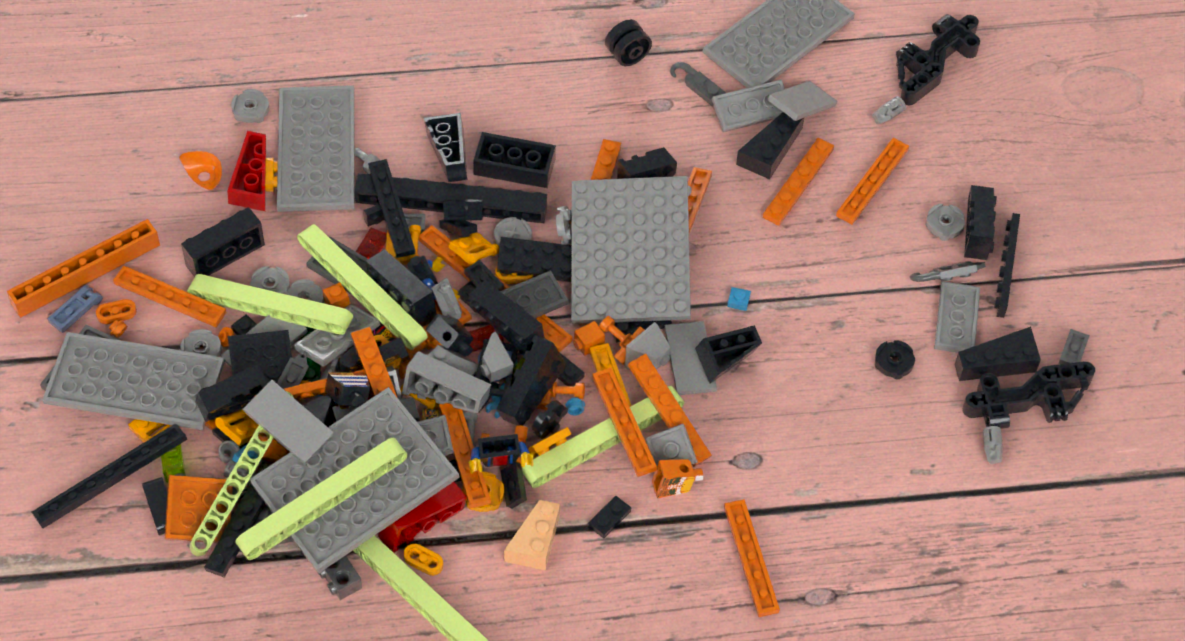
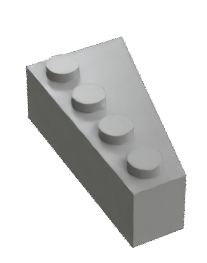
[402,351,491,414]

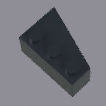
[617,147,677,179]
[695,325,762,383]
[196,364,268,422]

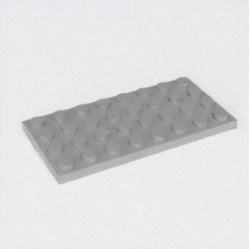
[703,0,855,88]
[277,85,355,212]
[42,332,225,430]

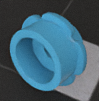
[565,397,585,416]

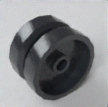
[605,19,652,67]

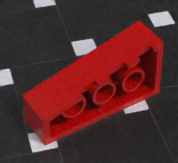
[227,130,266,212]
[378,482,467,553]

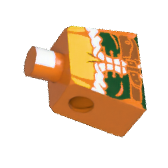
[652,459,703,498]

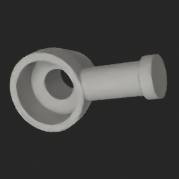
[354,147,380,174]
[218,441,240,463]

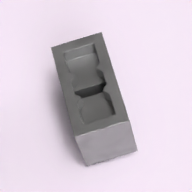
[319,555,362,600]

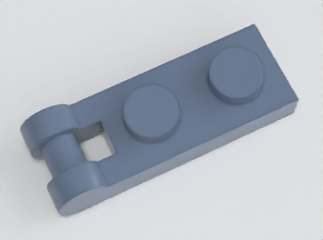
[47,285,103,333]

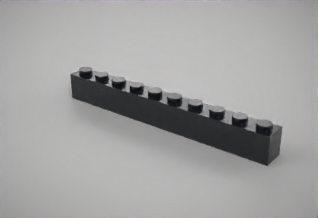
[354,173,547,224]

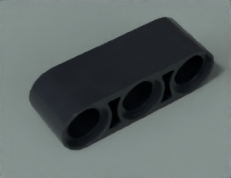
[142,477,167,536]

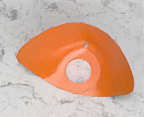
[179,151,222,190]

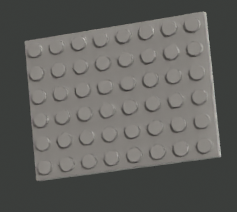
[571,176,691,324]
[249,387,460,574]

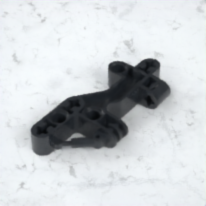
[896,14,980,106]
[962,361,1095,429]

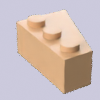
[504,500,560,571]

